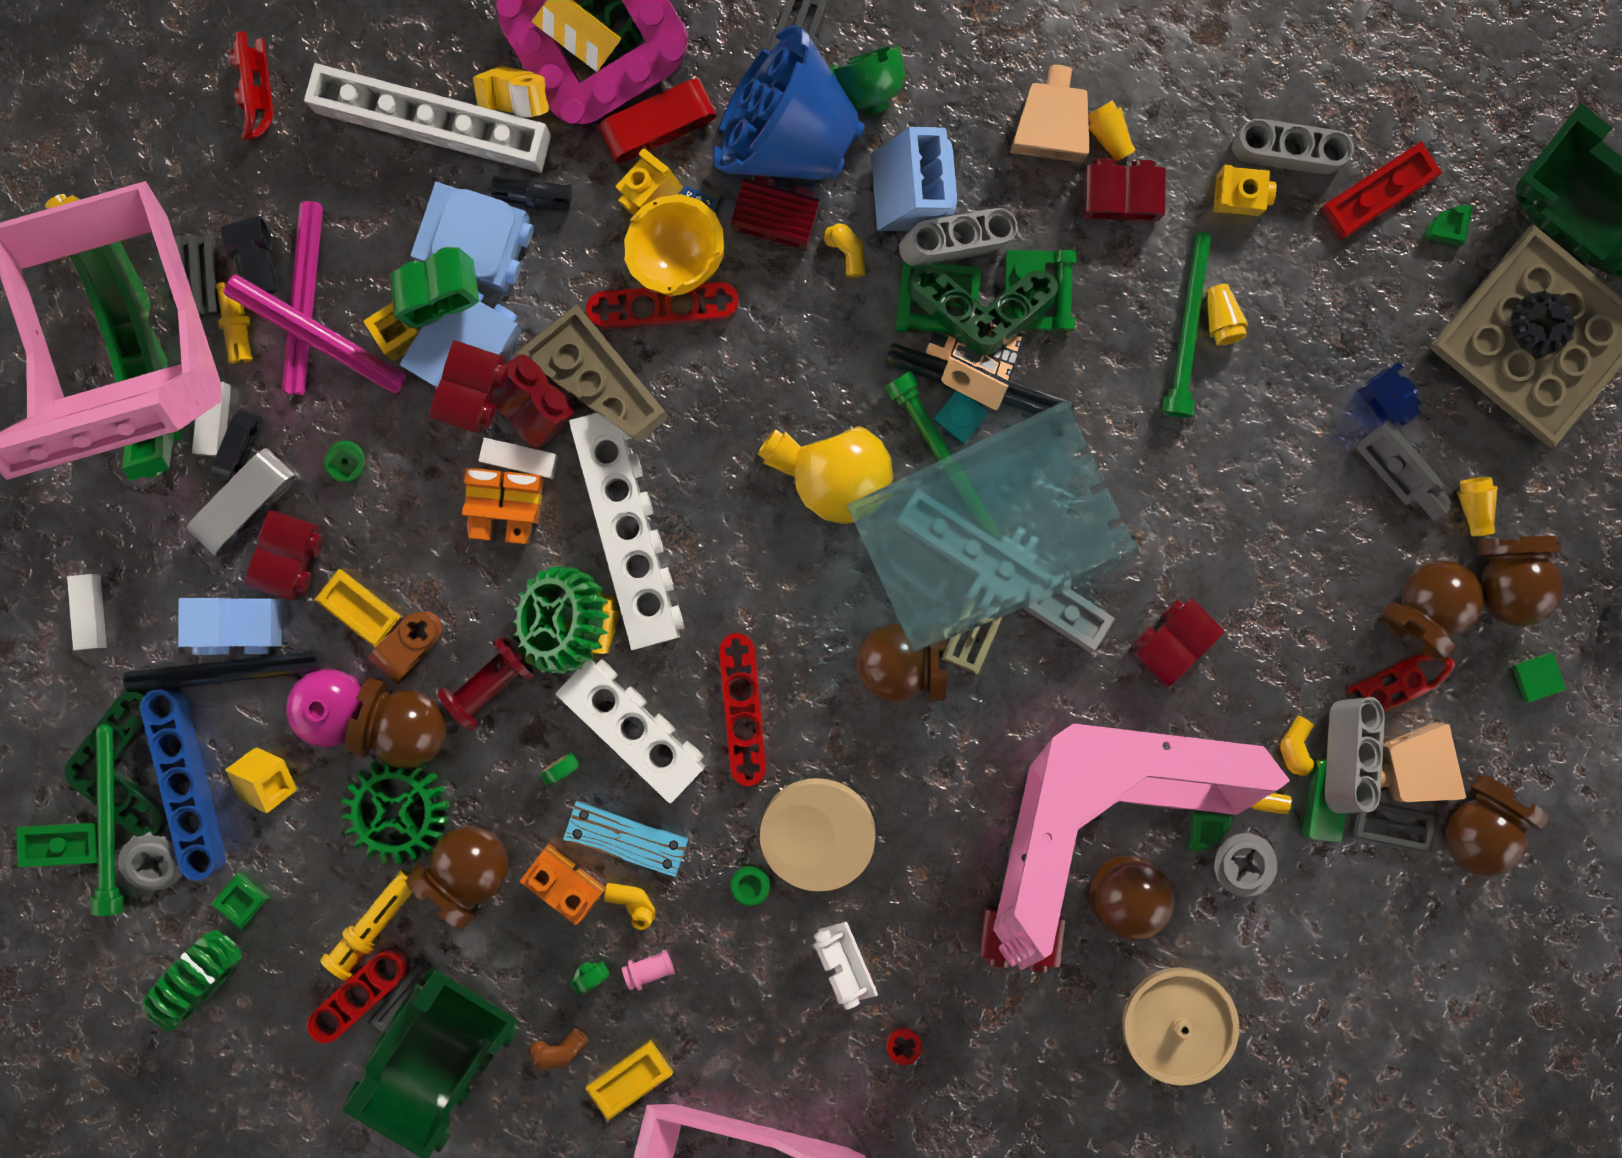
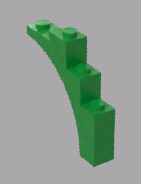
[70,241,183,481]

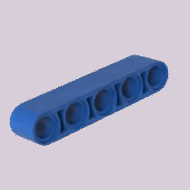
[140,689,226,881]

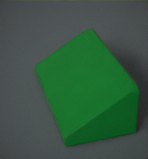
[1301,758,1346,842]

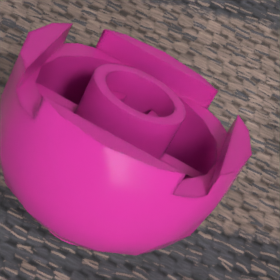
[286,669,364,748]

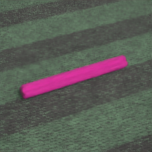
[281,201,323,395]
[223,275,406,394]

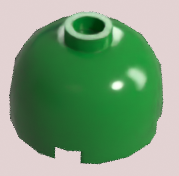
[829,45,905,115]

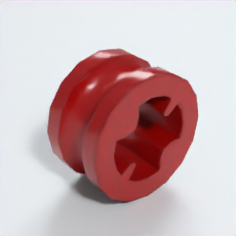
[887,1028,922,1065]

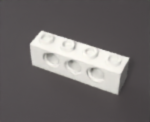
[555,659,705,804]

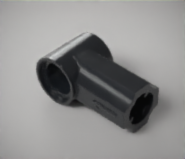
[221,216,279,295]

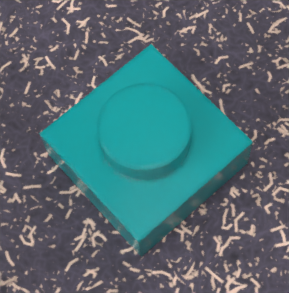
[933,390,988,445]

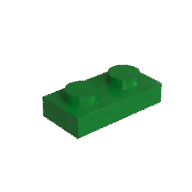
[16,822,98,867]

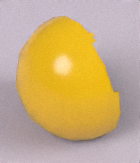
[624,194,724,296]
[794,426,893,524]

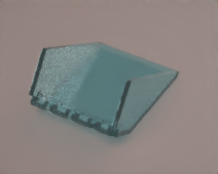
[847,400,1140,652]

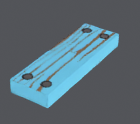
[563,801,689,877]

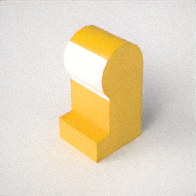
[473,65,549,117]

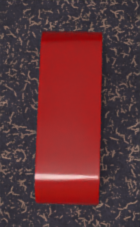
[598,78,717,163]
[307,947,411,1044]

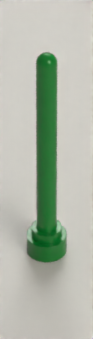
[1161,231,1211,418]
[884,371,998,540]
[90,724,124,916]

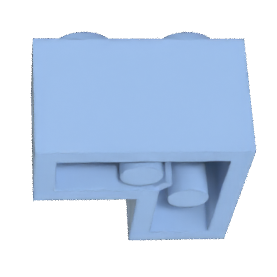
[178,598,282,655]

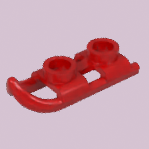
[230,31,273,141]
[1347,654,1455,713]

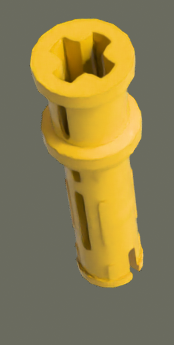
[320,869,413,981]

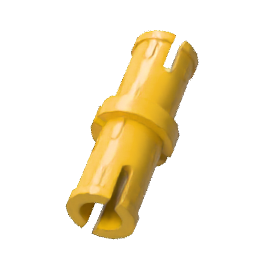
[216,282,253,364]

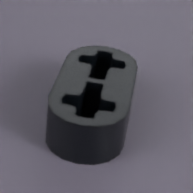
[211,408,262,483]

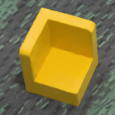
[225,748,297,813]

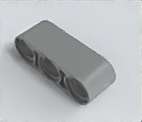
[1232,119,1354,175]
[899,208,1018,267]
[187,448,296,557]
[1325,697,1385,813]

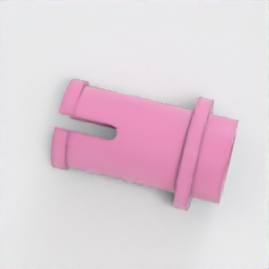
[622,950,675,991]

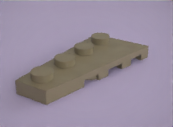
[516,304,669,442]

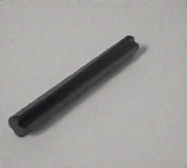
[886,343,1074,423]
[123,651,320,692]

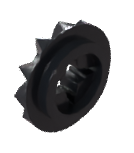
[1510,290,1578,355]

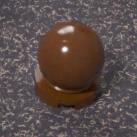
[1477,536,1563,627]
[1380,561,1483,663]
[855,623,947,703]
[345,678,447,768]
[1445,774,1550,877]
[405,825,508,930]
[1089,855,1175,940]

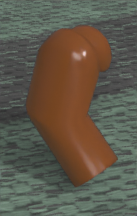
[528,1028,589,1070]

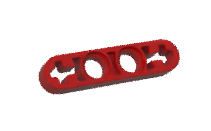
[586,282,739,329]
[719,633,766,786]

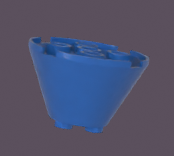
[713,25,864,180]

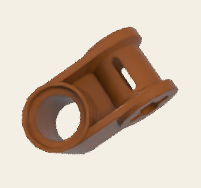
[368,611,443,685]

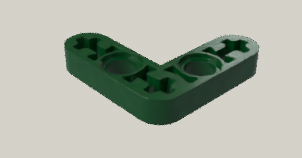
[909,265,1058,356]
[64,691,168,837]

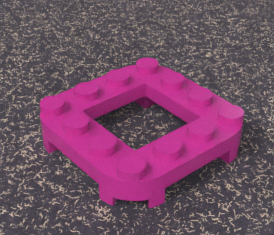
[496,0,689,124]

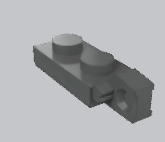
[1355,419,1453,522]

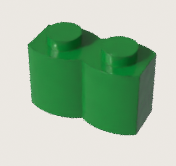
[390,247,479,328]

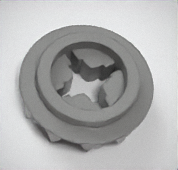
[118,831,182,891]
[1213,832,1277,897]

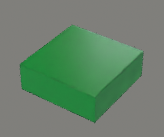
[1511,652,1566,702]
[211,873,270,930]

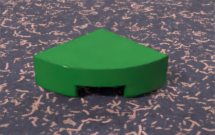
[1423,205,1473,247]
[1188,811,1233,851]

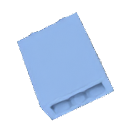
[871,127,957,231]
[410,181,534,293]
[399,292,523,387]

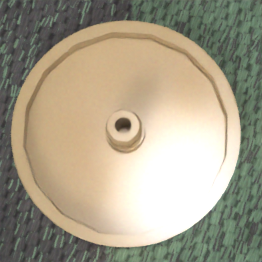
[760,778,876,891]
[1122,967,1239,1085]

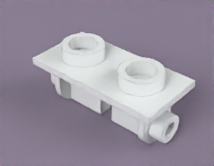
[813,922,878,1010]

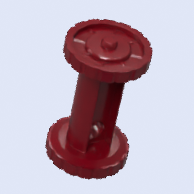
[437,636,535,731]

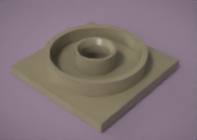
[1429,224,1622,448]

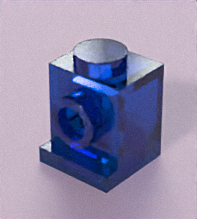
[1357,361,1422,426]

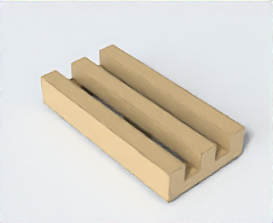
[941,591,1009,675]

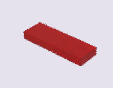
[1321,141,1443,240]

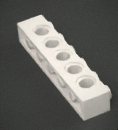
[304,63,551,173]
[569,413,685,650]

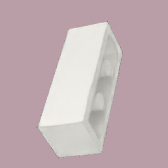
[192,382,231,457]
[478,438,559,480]
[67,574,107,650]

